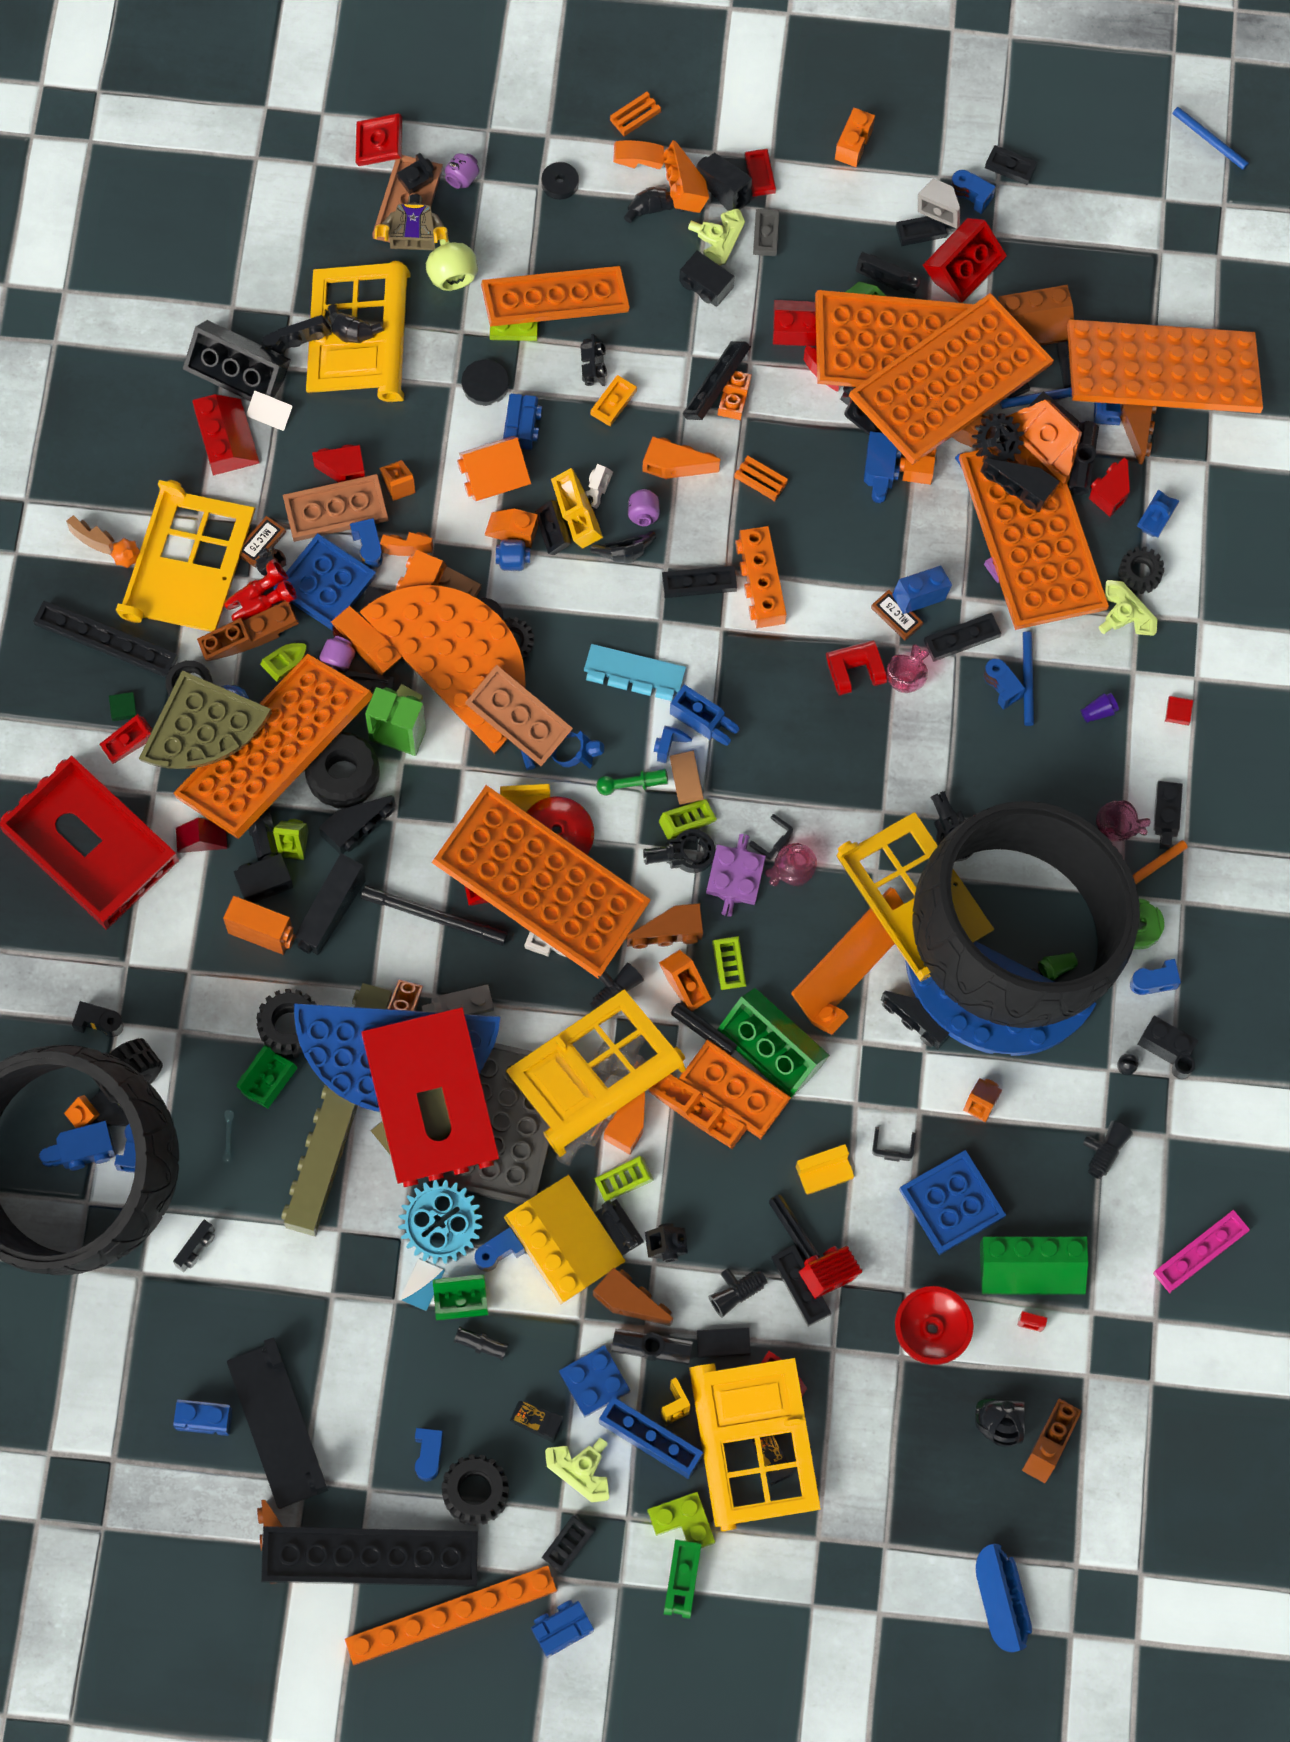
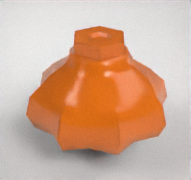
[110,538,140,569]

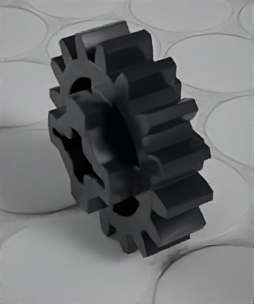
[972,413,1024,463]

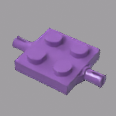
[706,834,766,917]

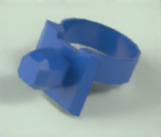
[551,731,604,769]

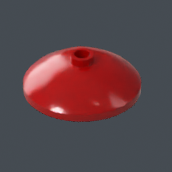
[526,796,594,855]
[895,1286,974,1365]

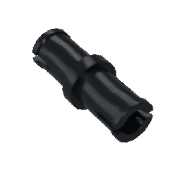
[454,1326,509,1361]

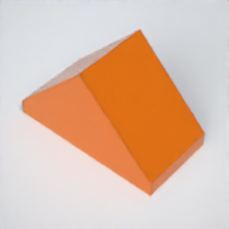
[379,460,415,501]

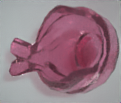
[886,645,929,694]
[1096,800,1151,841]
[765,843,817,886]

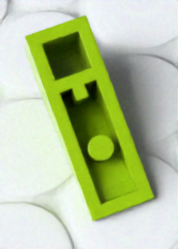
[273,819,308,860]

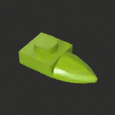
[260,643,306,682]

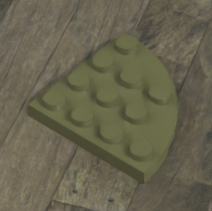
[139,670,272,769]

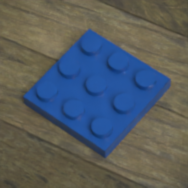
[274,533,377,631]
[899,1150,1006,1255]

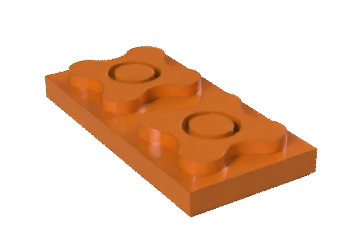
[678,1040,791,1139]

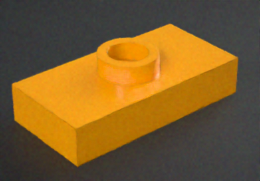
[590,375,637,427]

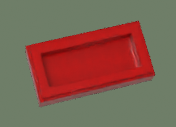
[744,149,776,197]

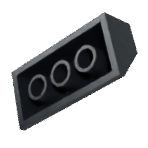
[182,320,291,401]

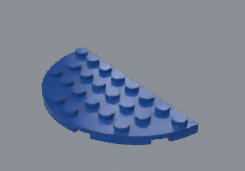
[905,941,1096,1056]
[294,1003,500,1112]

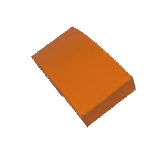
[613,140,664,170]
[718,371,752,420]
[380,532,433,556]

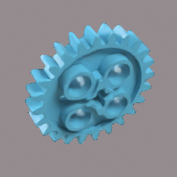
[398,1180,483,1264]

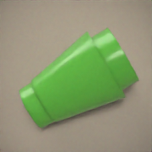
[1038,952,1078,981]

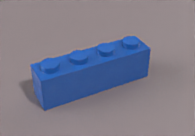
[599,1397,703,1479]

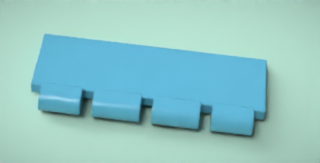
[584,644,686,701]

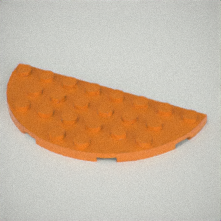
[360,585,526,755]

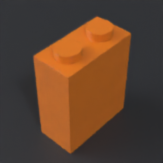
[457,436,531,501]
[223,896,295,955]

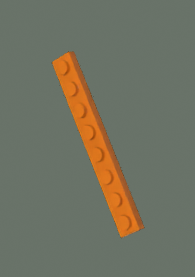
[345,1565,557,1666]

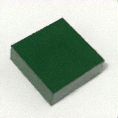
[109,692,137,721]

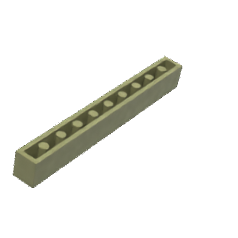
[281,983,392,1237]

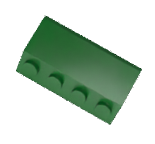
[717,988,830,1098]
[980,1237,1088,1295]

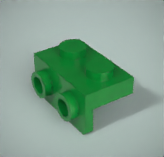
[236,1045,298,1109]
[432,1274,488,1320]

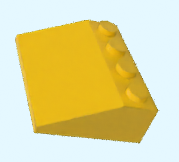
[504,1175,626,1304]

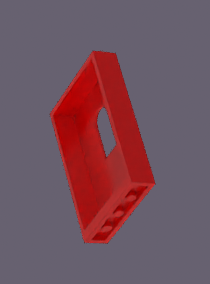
[0,755,179,930]
[361,1007,499,1187]

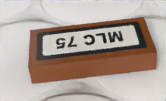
[240,516,286,568]
[871,590,923,641]

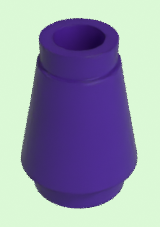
[1080,693,1119,723]

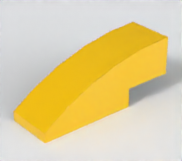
[551,468,603,548]

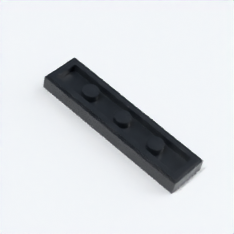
[683,341,751,420]

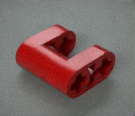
[826,640,887,696]

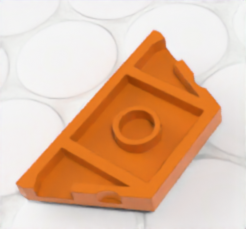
[1005,400,1082,484]

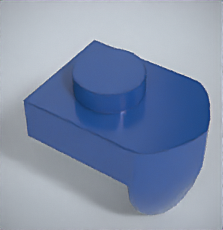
[653,725,692,763]

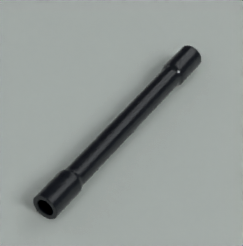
[361,885,508,946]

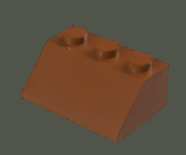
[997,285,1074,346]

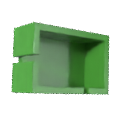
[365,687,426,756]

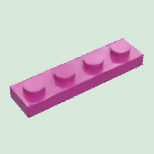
[1153,1210,1250,1294]

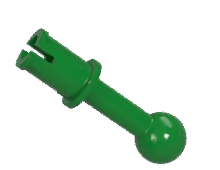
[596,769,668,796]

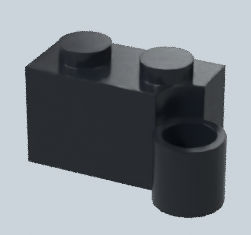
[1137,1015,1198,1080]

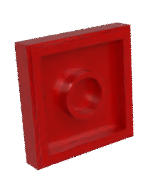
[355,113,402,166]

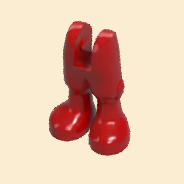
[224,559,297,621]

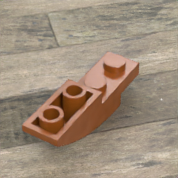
[197,601,299,661]

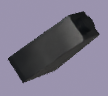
[697,152,752,211]

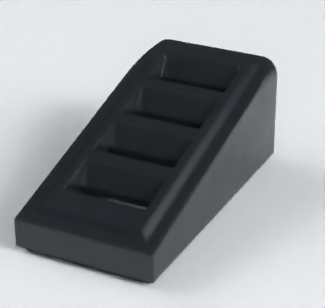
[541,1513,596,1574]

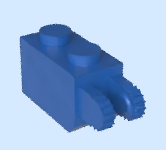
[864,431,901,504]
[670,684,739,746]
[39,1121,116,1171]

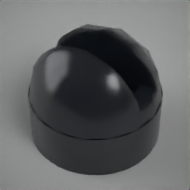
[1117,1054,1138,1075]

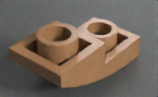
[66,515,114,555]
[670,750,704,805]

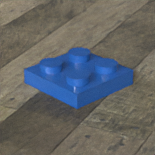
[559,1345,630,1418]

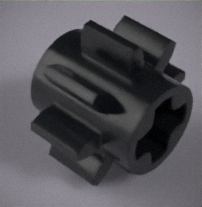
[256,547,286,576]

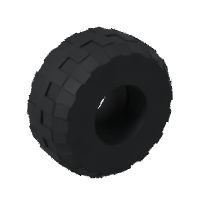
[305,732,380,808]

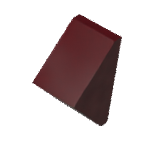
[176,818,227,853]

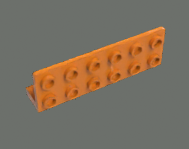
[791,887,904,1035]

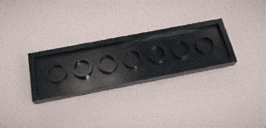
[261,1526,478,1587]

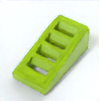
[659,799,717,839]
[712,936,746,990]
[594,1156,654,1202]

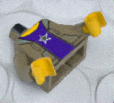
[374,194,448,250]

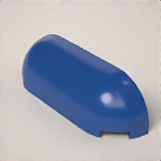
[976,1544,1032,1652]

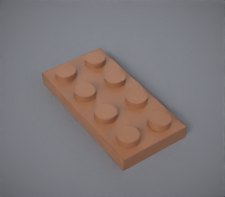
[372,155,443,243]
[283,474,388,542]
[465,665,573,766]

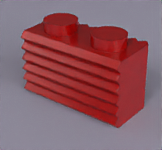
[799,1246,862,1299]

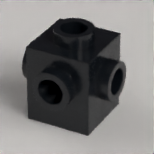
[645,1223,688,1263]

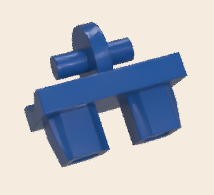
[1137,490,1179,538]

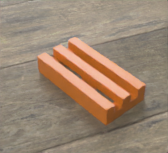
[610,92,661,136]
[734,455,788,501]

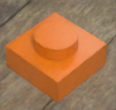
[64,1095,100,1128]

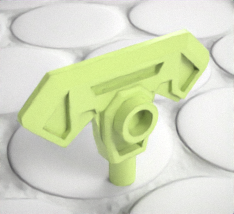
[688,209,745,266]
[1098,580,1157,636]
[545,1438,609,1503]

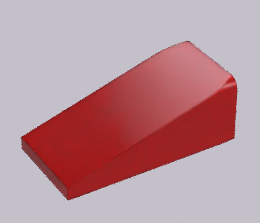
[99,714,153,764]

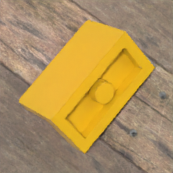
[500,784,550,812]
[796,1144,854,1195]
[661,1377,690,1426]

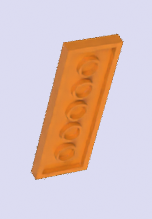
[481,266,630,327]

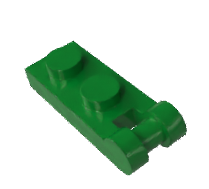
[664,1539,702,1619]

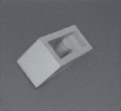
[918,178,960,229]

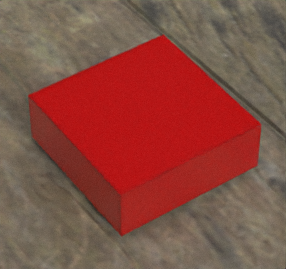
[1165,696,1193,726]
[1017,1311,1047,1332]

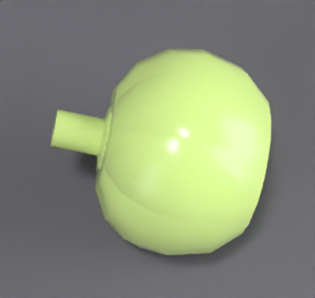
[426,239,478,291]

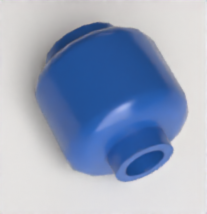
[496,539,530,571]

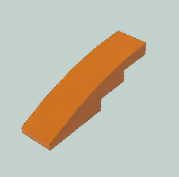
[647,1074,747,1149]

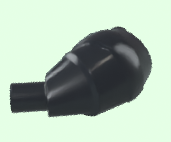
[624,187,685,223]
[328,304,384,343]
[590,531,656,564]

